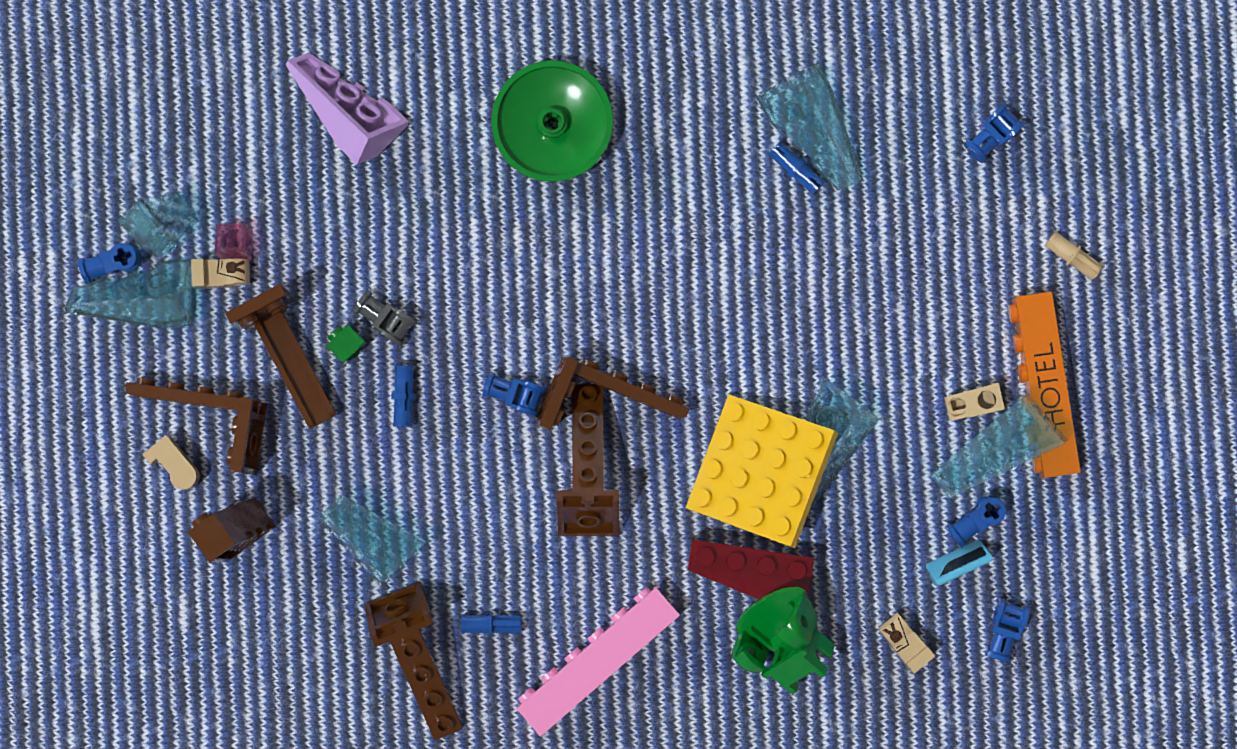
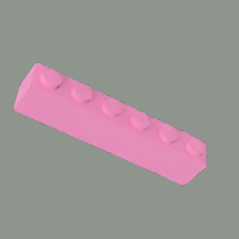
[516,587,680,737]

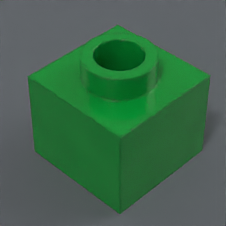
[326,325,367,365]

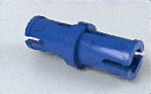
[768,141,825,196]
[391,365,416,427]

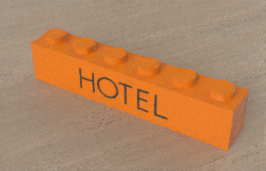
[1008,292,1081,479]

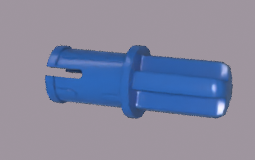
[461,612,522,636]

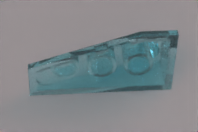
[756,63,863,191]
[64,259,197,328]

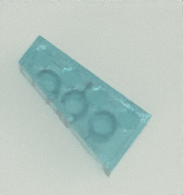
[806,376,880,512]

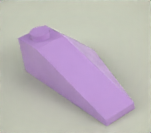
[286,53,409,165]

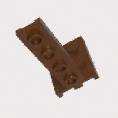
[225,284,337,430]
[534,357,690,430]
[125,378,268,476]
[557,384,619,536]
[364,581,463,740]

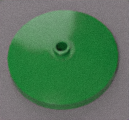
[491,61,613,183]

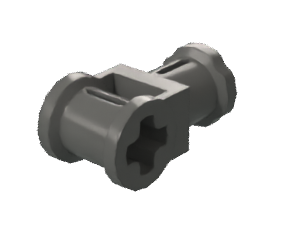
[353,290,417,347]

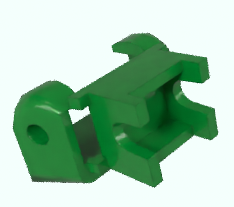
[732,587,835,695]

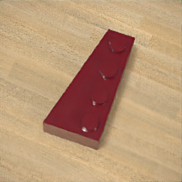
[687,540,814,600]

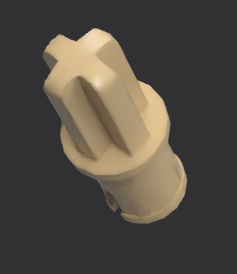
[1044,231,1102,280]

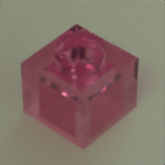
[215,223,253,260]

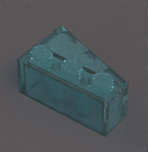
[319,495,427,587]

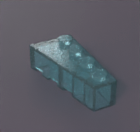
[931,393,1068,498]

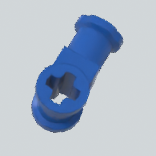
[964,102,1026,163]
[78,243,142,284]
[482,371,547,417]
[945,496,1006,548]
[985,598,1030,664]

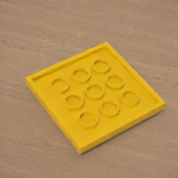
[685,394,838,548]

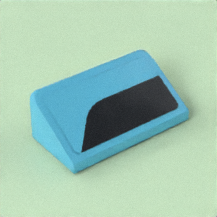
[926,540,993,586]

